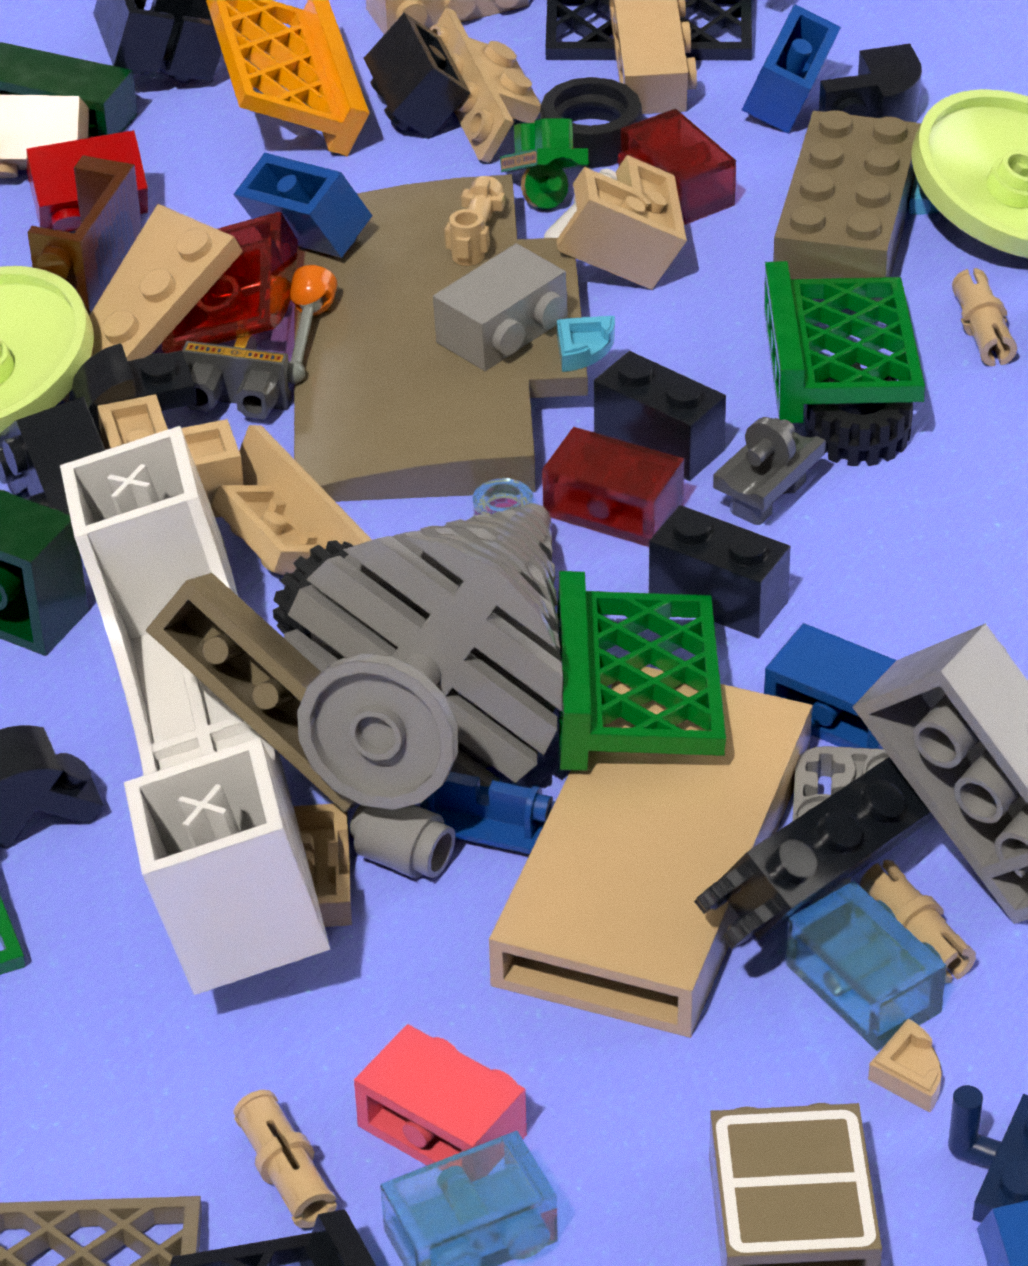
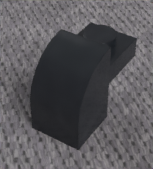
[819,43,922,122]
[69,343,197,441]
[0,725,104,849]

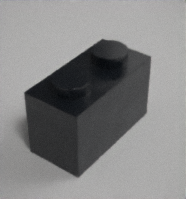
[363,12,471,139]
[594,351,726,481]
[649,505,791,639]

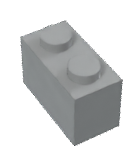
[433,243,568,371]

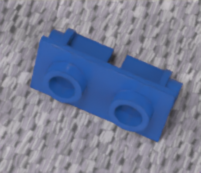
[420,771,555,854]

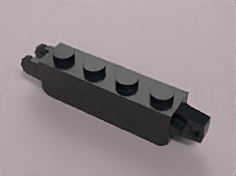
[694,757,934,949]

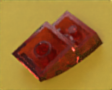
[162,211,298,353]

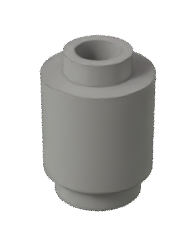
[350,805,455,878]

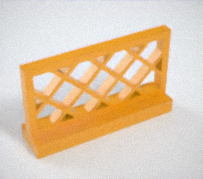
[206,0,370,156]

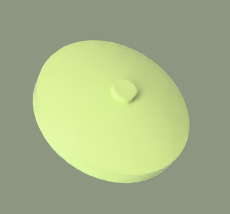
[911,89,1028,258]
[0,266,94,433]

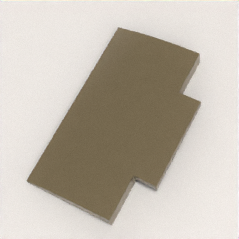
[294,174,588,502]

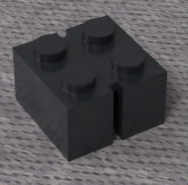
[93,0,222,82]

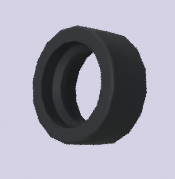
[540,77,642,168]

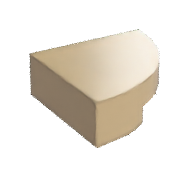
[868,1019,942,1113]

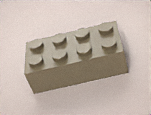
[773,110,921,302]

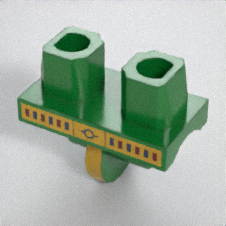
[500,118,589,210]

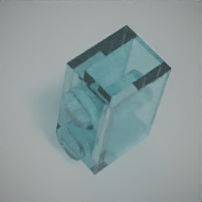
[786,881,946,1051]
[380,1131,558,1266]

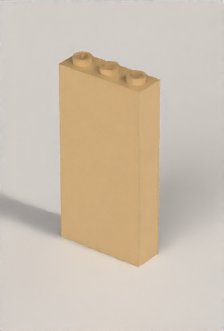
[489,666,812,1038]

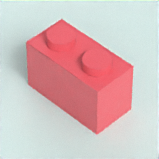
[354,1024,527,1193]

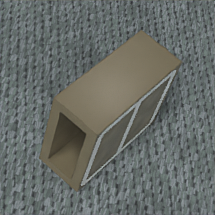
[709,1103,882,1266]

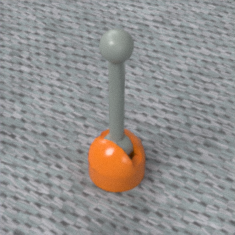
[288,265,338,384]

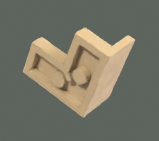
[556,155,687,290]
[97,394,244,518]

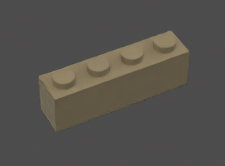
[145,573,358,812]

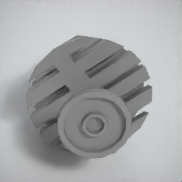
[284,503,563,810]

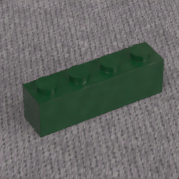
[0,42,138,138]

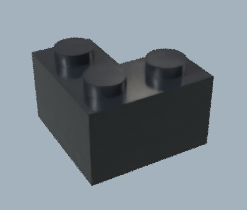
[0,396,105,515]

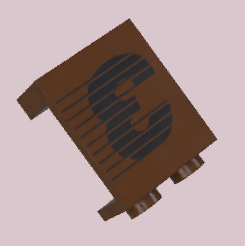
[27,156,142,315]

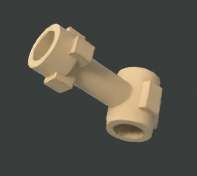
[445,176,505,266]

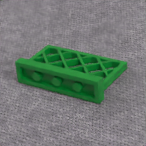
[764,261,925,423]
[557,571,726,771]

